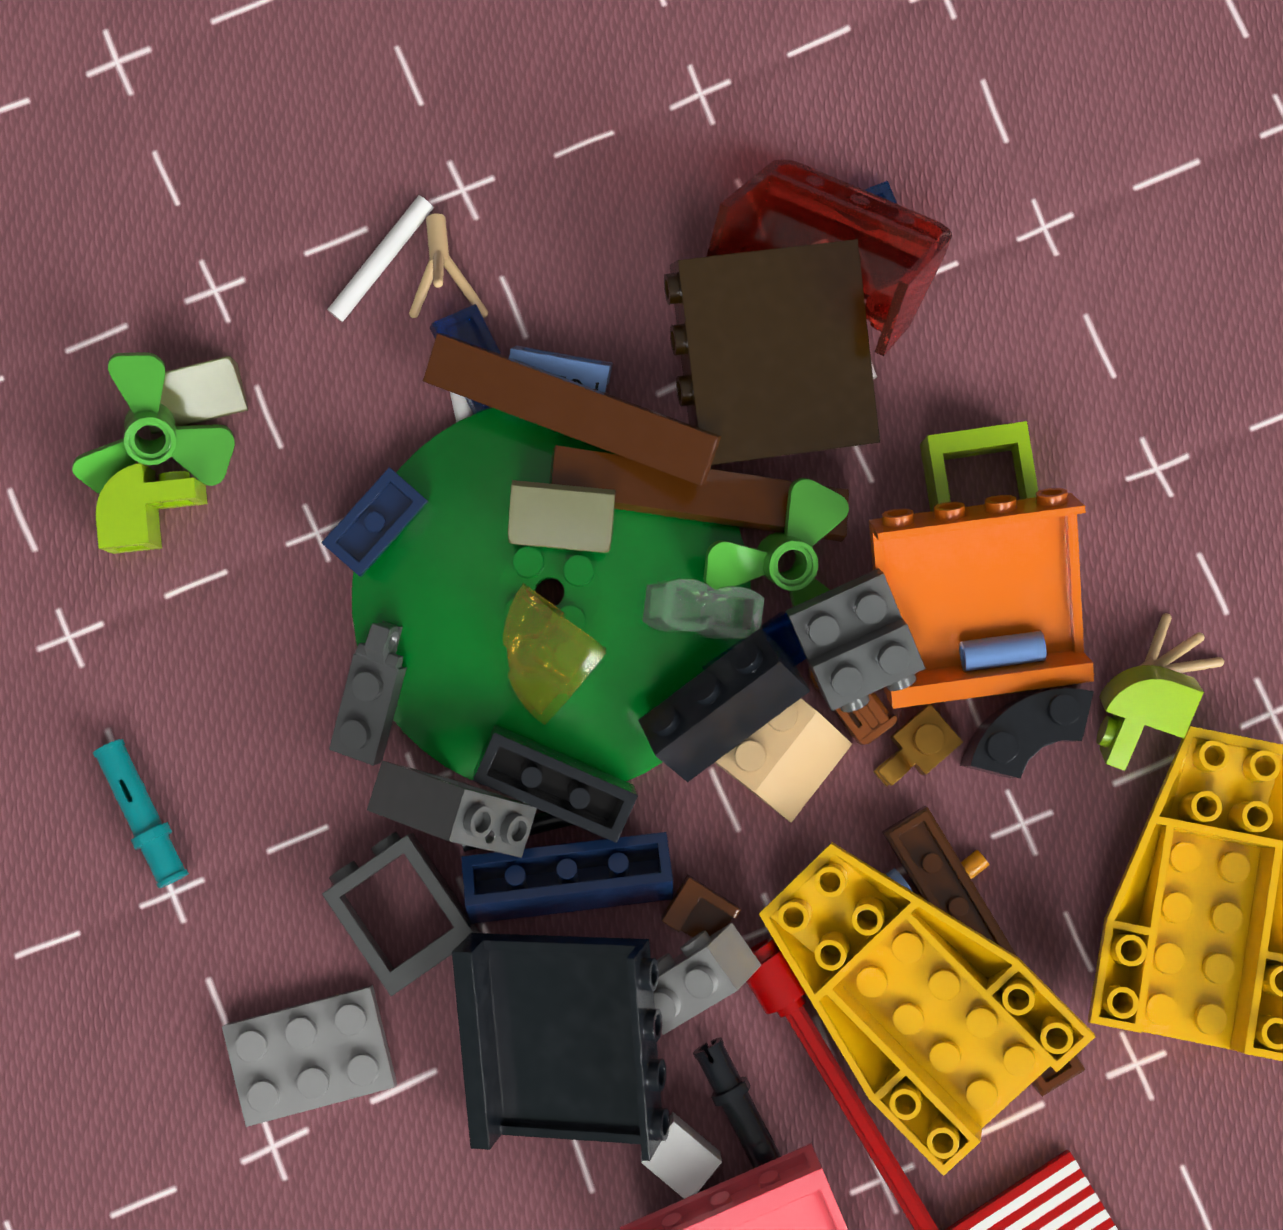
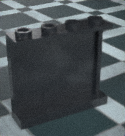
[452,933,670,1161]

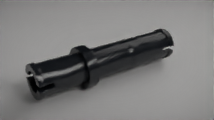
[693,1038,781,1168]

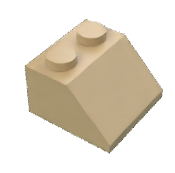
[714,698,852,823]

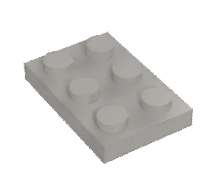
[222,985,397,1127]

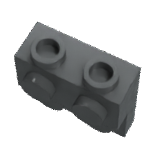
[785,568,926,712]

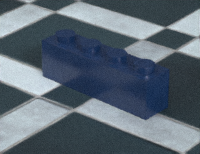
[461,832,673,924]

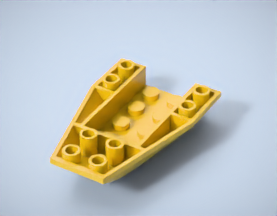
[1088,726,1283,1061]
[759,842,1095,1176]

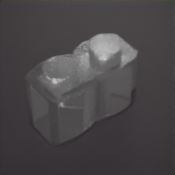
[643,579,764,639]

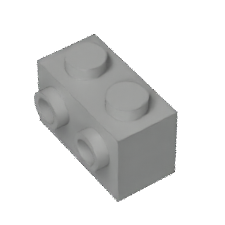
[653,923,761,1035]

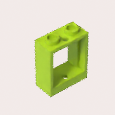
[920,421,1038,511]

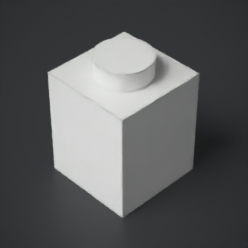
[641,1112,722,1199]

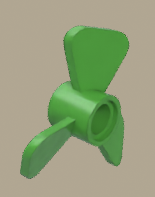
[72,352,235,494]
[703,478,849,607]

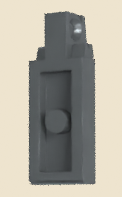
[329,621,407,766]

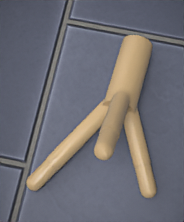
[409,214,488,318]
[1139,613,1224,673]

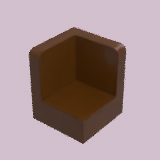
[661,874,741,938]

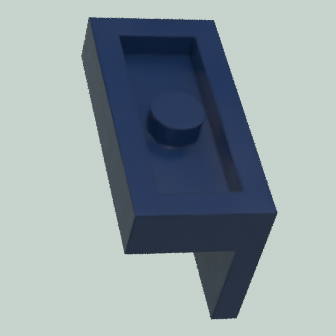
[321,467,428,577]

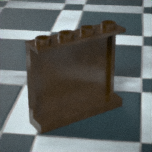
[664,239,880,465]

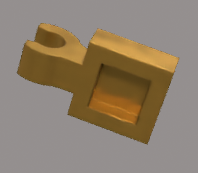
[873,704,963,787]

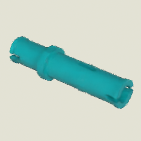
[93,739,189,889]

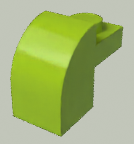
[96,463,208,554]
[1096,665,1204,771]

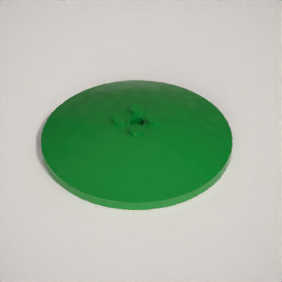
[352,408,751,781]

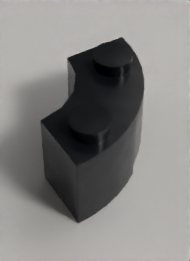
[960,688,1094,779]

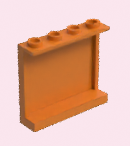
[869,488,1094,709]

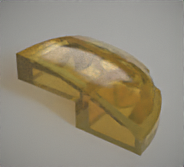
[503,583,606,725]

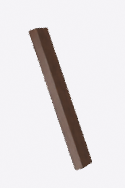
[423,333,721,486]
[549,445,849,542]
[882,806,1085,1097]

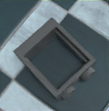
[367,760,537,858]
[322,832,481,996]

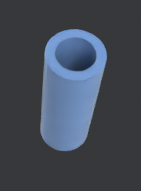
[959,631,1047,671]

